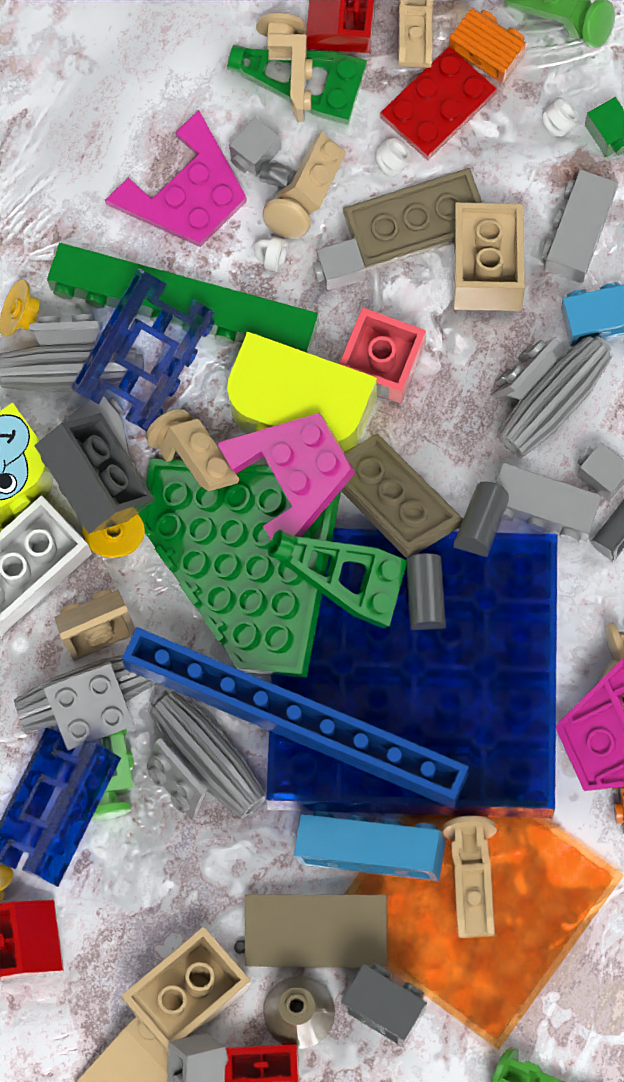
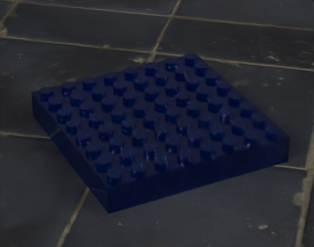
[266,528,558,818]

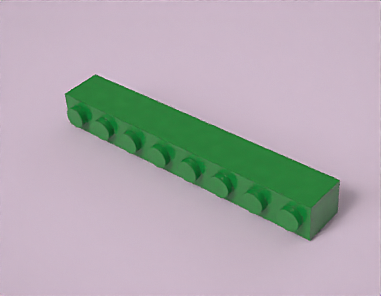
[47,242,319,354]

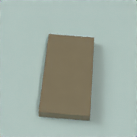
[343,167,482,271]
[341,433,463,558]
[245,894,388,968]

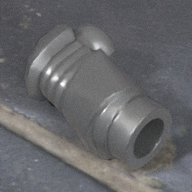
[260,162,297,187]

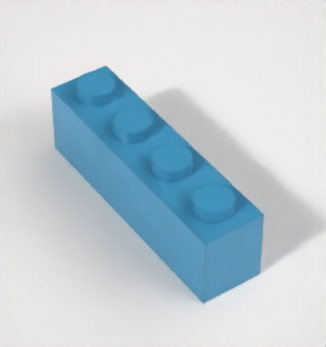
[561,282,624,346]
[294,811,446,881]

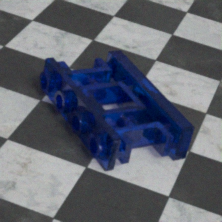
[71,268,215,431]
[0,728,121,887]

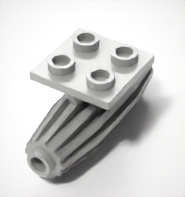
[0,314,144,392]
[491,336,612,458]
[14,655,158,750]
[147,690,267,819]

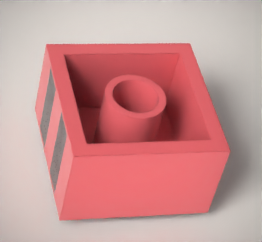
[339,307,426,404]

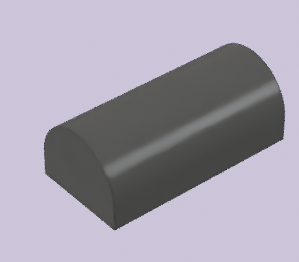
[454,481,509,557]
[591,499,624,562]
[406,554,446,630]

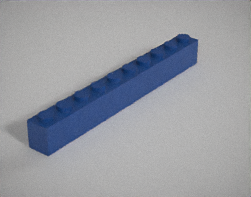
[122,627,469,809]

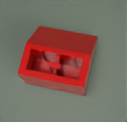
[306,0,376,54]
[0,900,64,982]
[225,1044,300,1082]

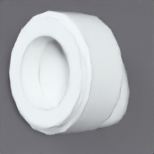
[542,99,579,137]
[375,138,411,176]
[254,237,288,272]

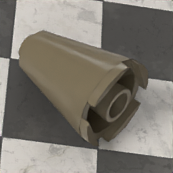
[263,976,335,1049]

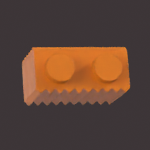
[449,7,527,84]

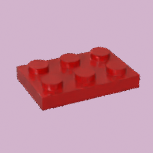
[380,46,497,161]

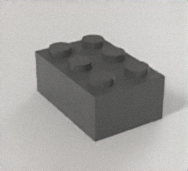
[34,413,155,534]
[340,963,427,1048]

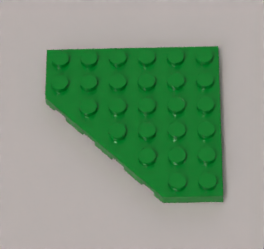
[139,459,341,678]

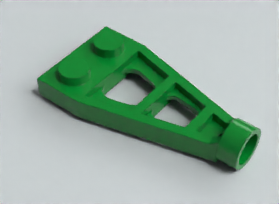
[227,44,367,125]
[268,530,406,628]

